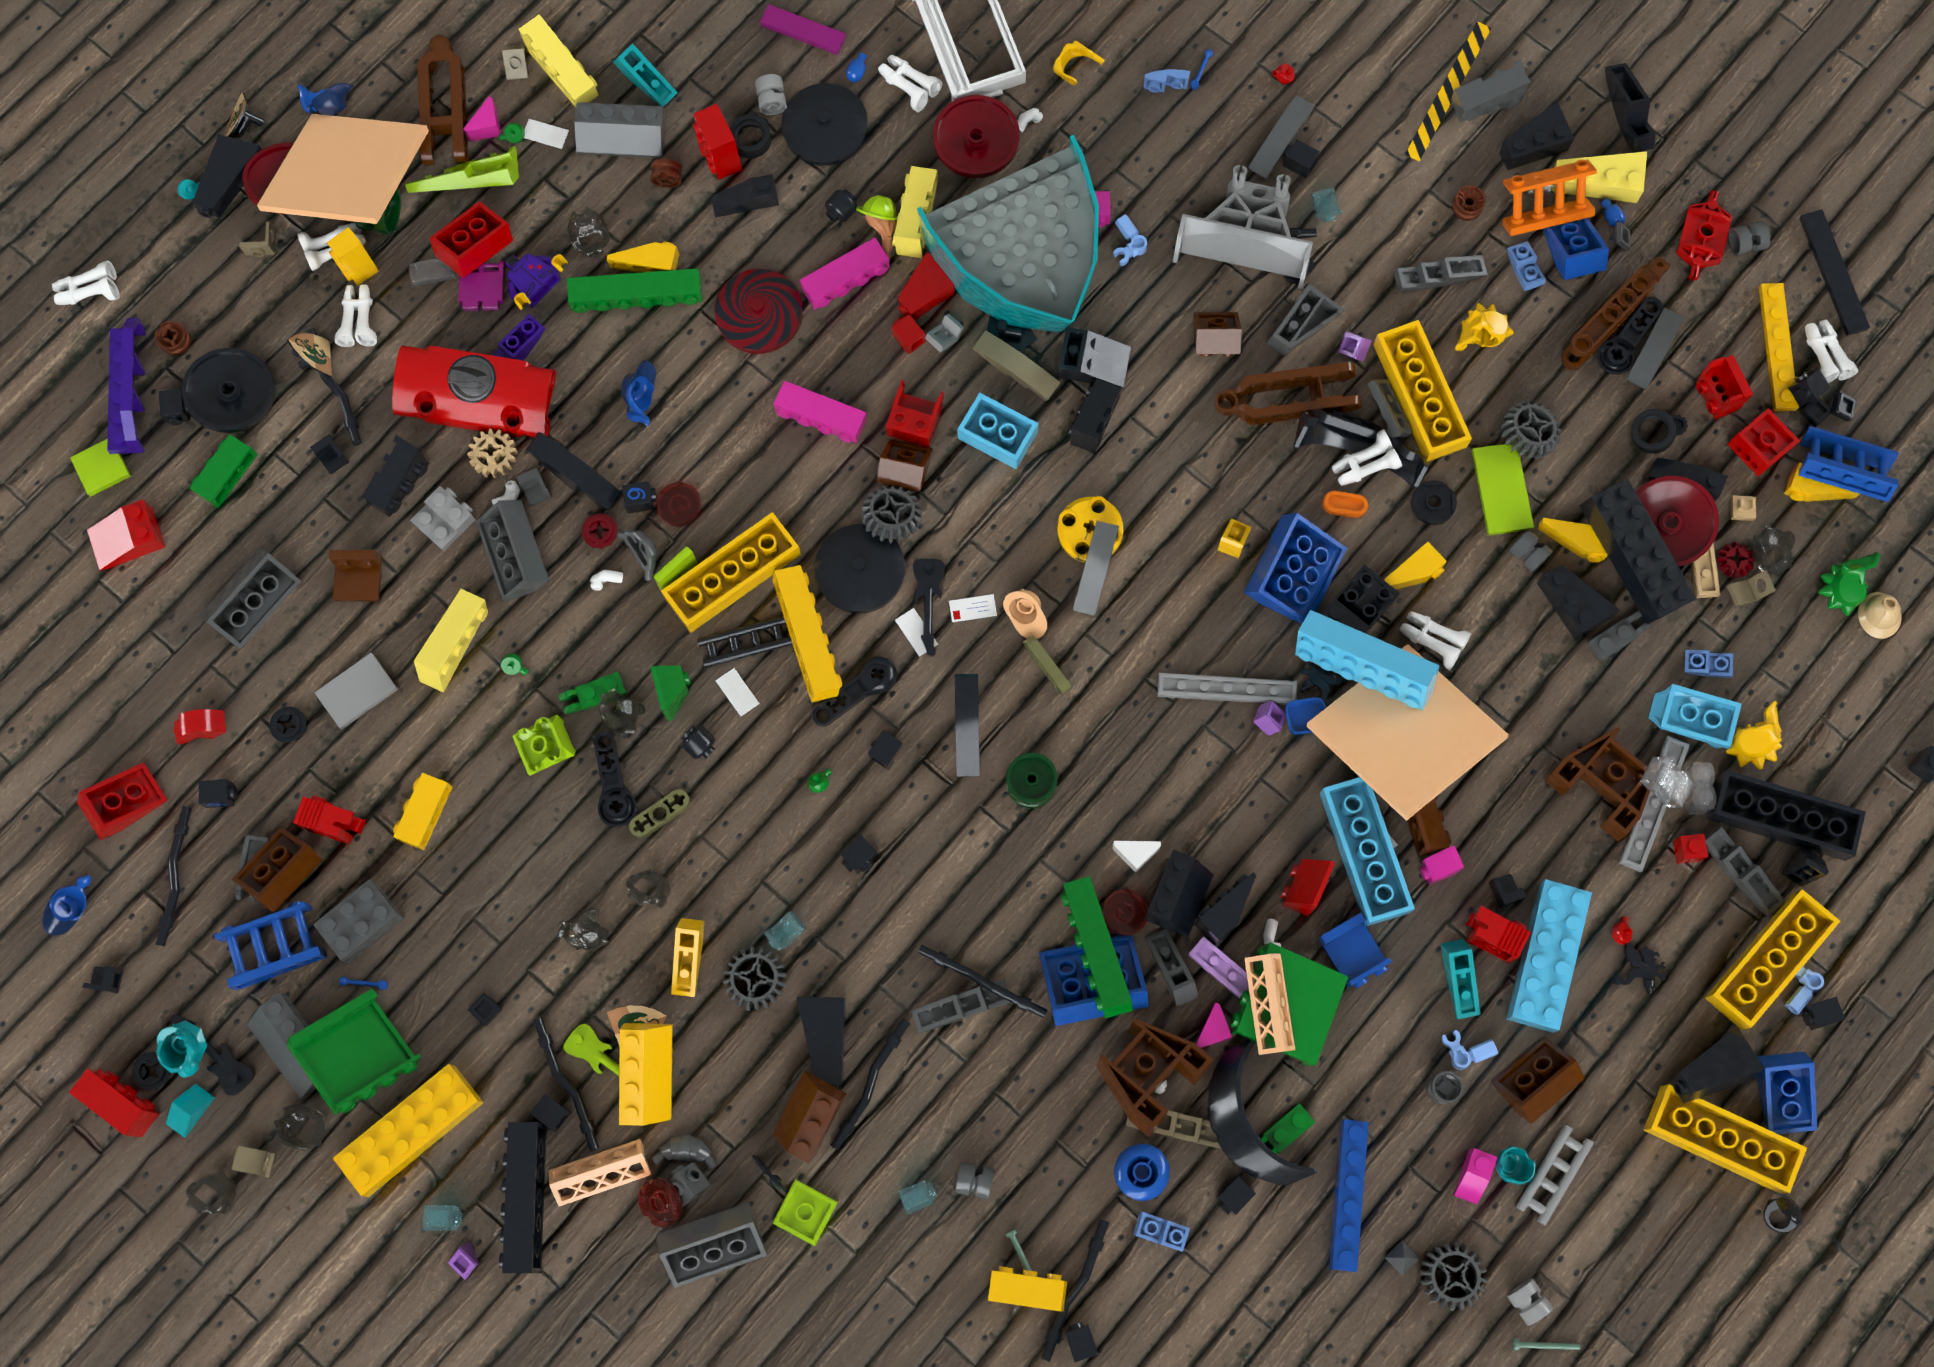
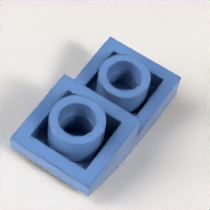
[1143,69,1190,93]
[1507,241,1546,291]
[1685,650,1733,678]
[1133,1211,1190,1252]

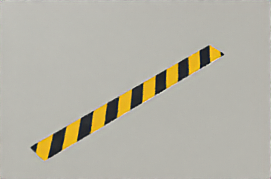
[1405,22,1491,161]

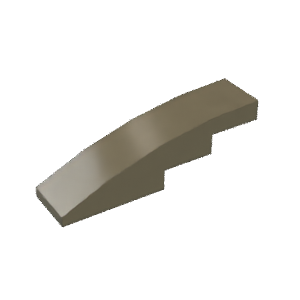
[972,330,1060,401]
[1126,1110,1221,1149]

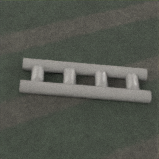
[1516,1124,1594,1226]

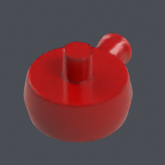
[1272,63,1295,85]
[1611,916,1633,944]

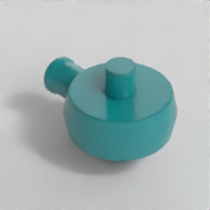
[177,179,200,200]

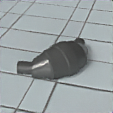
[617,529,658,581]
[651,1134,718,1170]

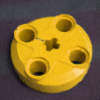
[1057,496,1123,563]

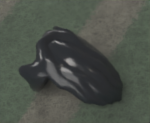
[1763,1197,1803,1233]

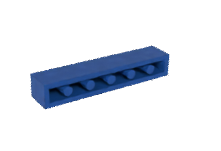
[1328,1119,1369,1272]

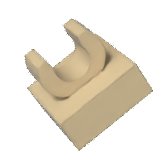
[1730,495,1756,521]

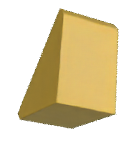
[1218,519,1252,559]

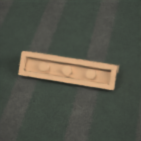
[1244,954,1295,1055]
[548,1139,651,1206]

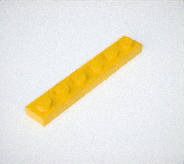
[1758,283,1799,412]

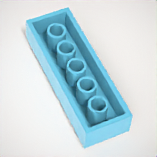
[1295,610,1440,711]
[1319,777,1415,927]
[1506,879,1592,1033]

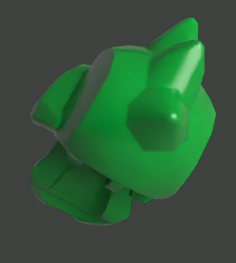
[1818,552,1880,616]

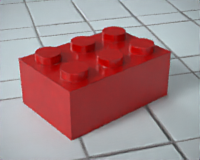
[692,104,742,180]
[429,201,513,278]
[69,1068,160,1137]

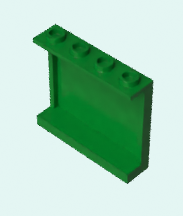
[1230,942,1348,1067]
[287,989,421,1115]

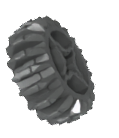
[1500,400,1562,460]
[861,484,922,543]
[723,946,787,1011]
[1420,1242,1488,1311]

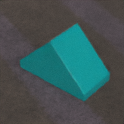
[166,1084,215,1138]

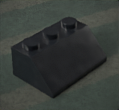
[1144,849,1214,938]

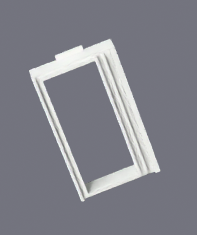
[912,0,1026,102]

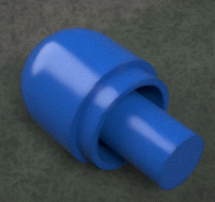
[846,52,867,82]
[1600,198,1626,227]

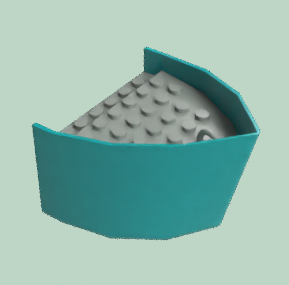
[917,135,1099,333]

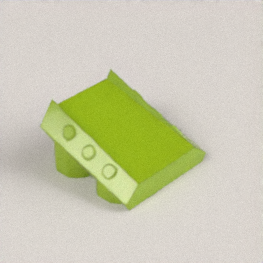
[512,715,576,776]

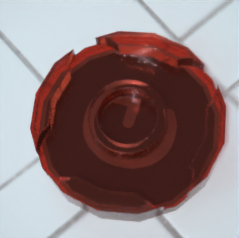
[656,482,702,527]
[1101,889,1148,937]
[638,1178,682,1227]

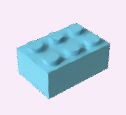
[957,392,1038,470]

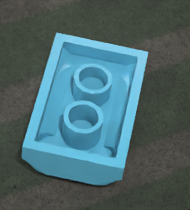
[1648,684,1742,749]

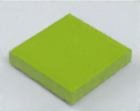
[70,439,131,497]
[654,547,698,590]
[772,1179,838,1246]

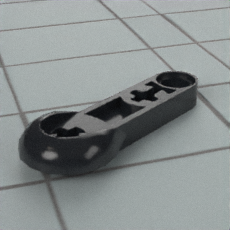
[1597,297,1662,375]
[812,656,897,727]
[594,731,636,827]

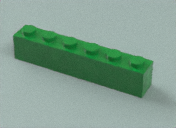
[567,268,703,313]
[1060,876,1133,1019]

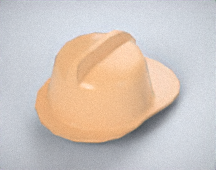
[1003,589,1047,639]

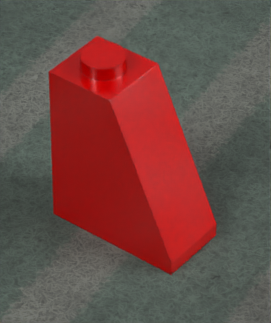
[898,252,955,320]

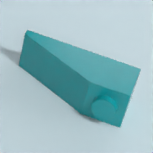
[613,43,678,107]
[1441,939,1481,1019]

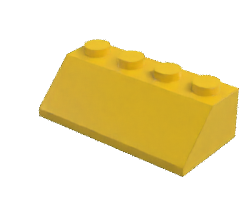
[619,1023,673,1126]

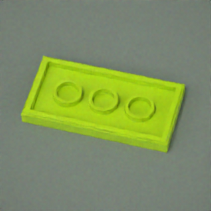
[1471,444,1534,536]

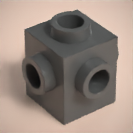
[668,1162,710,1207]

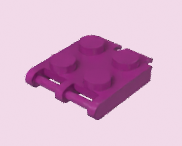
[458,261,505,311]

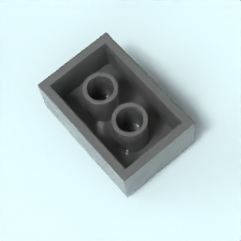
[313,879,405,964]

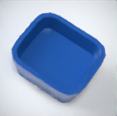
[1286,697,1326,735]

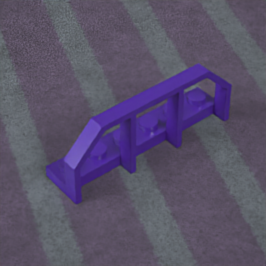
[107,318,146,454]

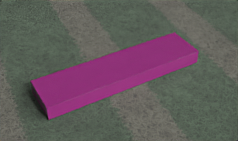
[760,4,847,55]

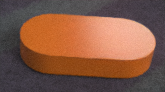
[1322,491,1368,518]

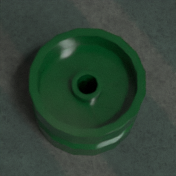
[355,188,401,234]
[1006,753,1057,809]

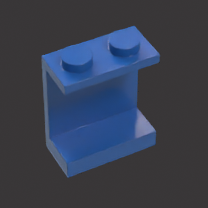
[1318,913,1392,989]

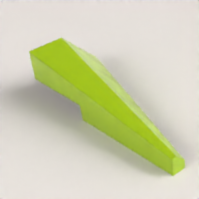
[405,146,519,193]

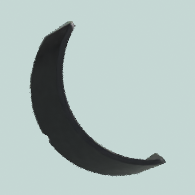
[1293,409,1429,488]
[1207,1039,1317,1186]

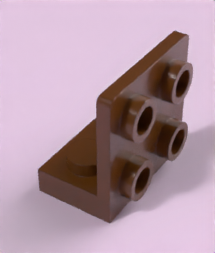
[329,550,382,601]

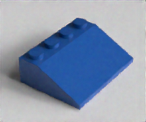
[1244,513,1347,624]
[1039,934,1149,1026]

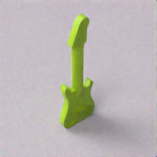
[564,1024,619,1076]

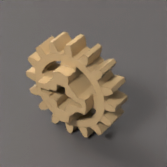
[467,429,518,478]

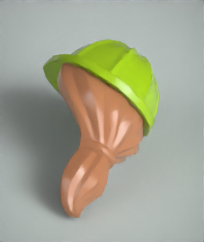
[856,195,897,259]

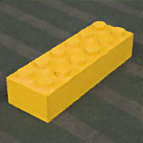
[1373,320,1472,462]
[661,512,801,633]
[1705,889,1840,1031]
[333,1064,484,1197]
[1643,1084,1807,1194]

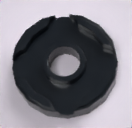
[1411,480,1457,525]

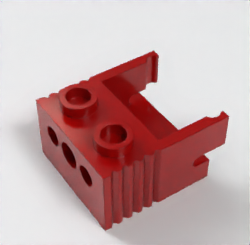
[1696,355,1753,420]
[885,380,944,448]
[1727,408,1800,477]
[293,795,366,845]
[1466,906,1531,963]

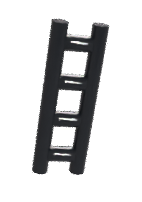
[697,615,793,668]

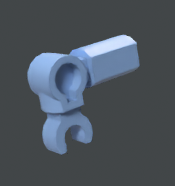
[1113,214,1147,266]
[1785,966,1824,1015]
[1441,1030,1498,1070]

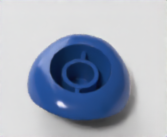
[1114,1144,1170,1201]

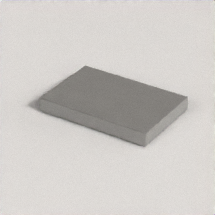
[315,652,398,730]

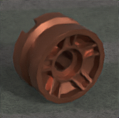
[650,159,682,188]
[1452,185,1486,221]
[154,320,191,356]

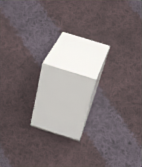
[1113,841,1161,873]

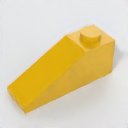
[607,242,679,273]
[1784,462,1860,502]
[1538,518,1608,562]
[1384,542,1447,590]
[671,918,704,997]

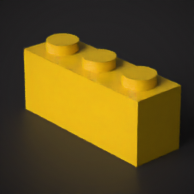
[327,227,379,286]
[393,773,453,850]
[988,1266,1067,1311]

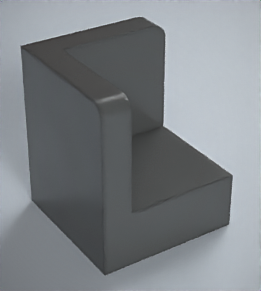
[516,467,552,506]

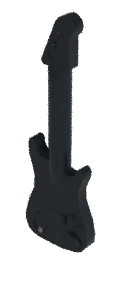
[913,559,945,657]
[170,1015,255,1096]

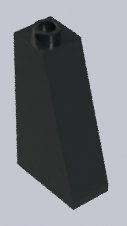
[192,134,262,218]
[797,997,846,1088]
[1671,1027,1764,1103]

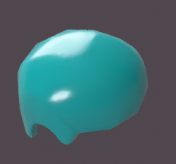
[1496,1146,1536,1185]

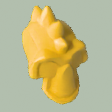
[1455,303,1514,351]
[1726,701,1782,770]

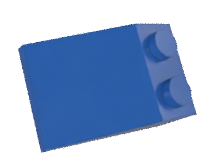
[1543,218,1609,280]
[1757,1051,1817,1134]

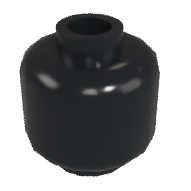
[825,189,857,222]
[681,725,715,759]

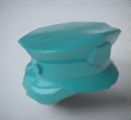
[156,1020,207,1078]

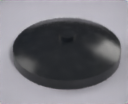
[782,83,868,166]
[182,348,275,433]
[814,524,905,613]

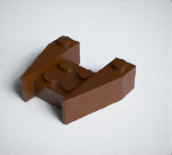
[1544,727,1661,841]
[1096,1018,1214,1137]

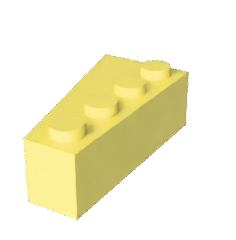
[519,14,599,107]
[1549,152,1647,203]
[892,166,938,258]
[414,589,488,693]

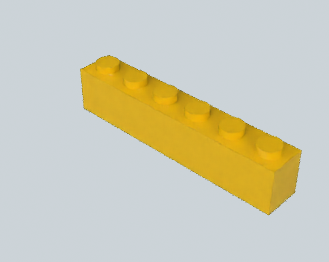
[772,565,842,702]

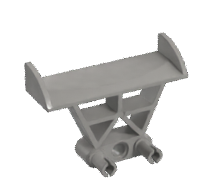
[1173,165,1313,290]

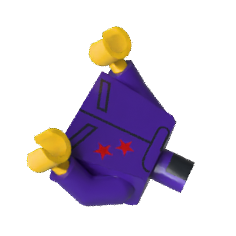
[505,254,568,310]

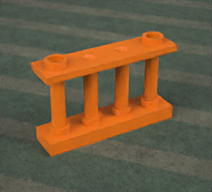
[1503,159,1597,236]

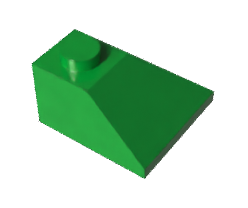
[650,665,691,721]

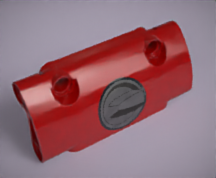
[392,345,556,437]

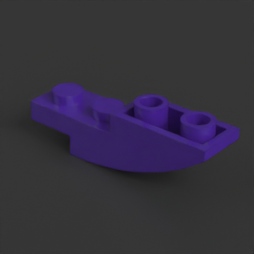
[492,314,545,361]

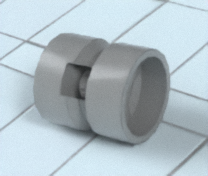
[755,74,787,115]
[1506,1278,1554,1326]

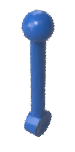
[1190,49,1213,90]
[339,977,388,990]

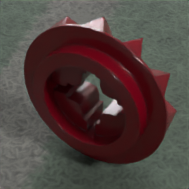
[582,514,618,549]
[1717,542,1755,578]

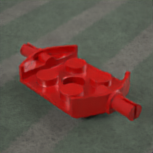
[1675,190,1732,280]

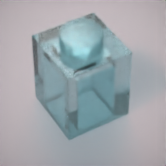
[898,1180,937,1215]
[423,1205,462,1231]

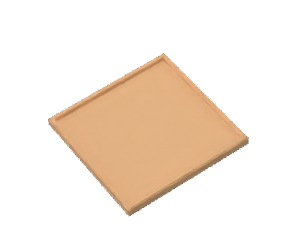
[257,114,429,224]
[1307,644,1509,821]

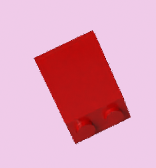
[87,499,165,571]
[77,762,167,841]
[1281,859,1335,917]

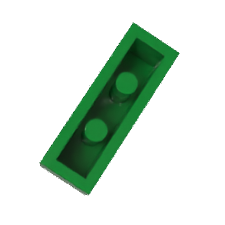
[190,434,258,508]

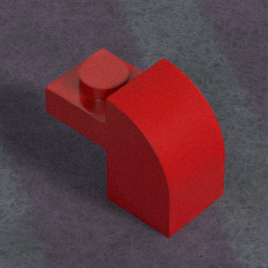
[173,709,226,744]

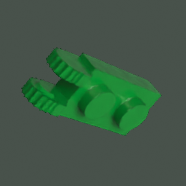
[558,672,626,714]
[1260,1103,1315,1154]

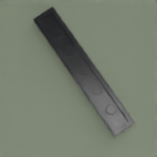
[1799,209,1870,336]

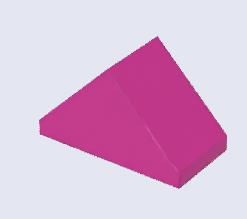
[463,97,501,141]
[1196,1003,1232,1049]

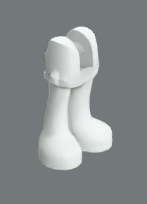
[878,54,942,112]
[297,223,366,271]
[52,260,120,305]
[335,284,377,347]
[1805,319,1858,383]
[1332,429,1402,486]
[1400,611,1471,670]

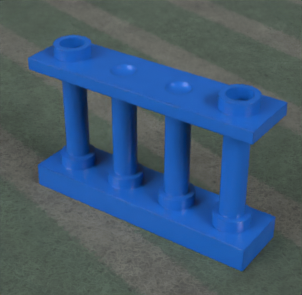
[1799,426,1899,502]
[214,901,327,991]

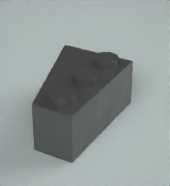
[1451,59,1530,122]
[1266,284,1345,356]

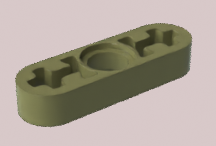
[1023,635,1071,695]
[629,789,690,839]

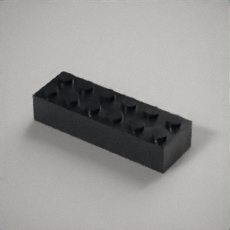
[1579,479,1697,625]
[1707,770,1866,861]
[499,1122,547,1274]

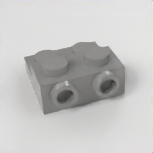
[410,486,475,552]

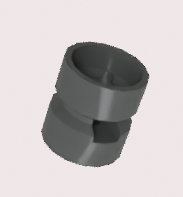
[1728,221,1770,256]
[1509,530,1553,573]
[1426,1071,1464,1105]
[955,1162,995,1200]

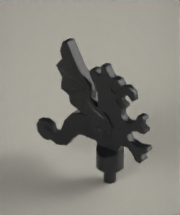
[1300,662,1347,707]
[1614,942,1668,994]
[751,1154,788,1192]

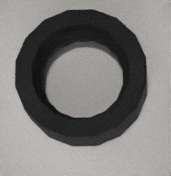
[730,114,771,158]
[1631,409,1676,454]

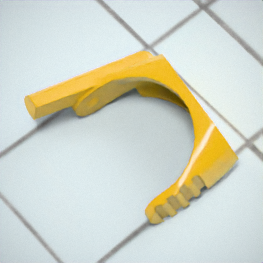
[1053,41,1105,85]

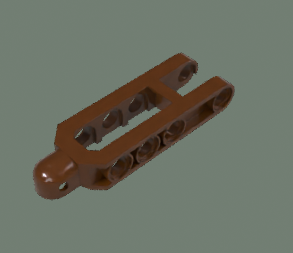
[417,35,468,166]
[1561,257,1671,370]
[1215,362,1362,425]

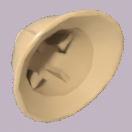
[1858,592,1902,639]

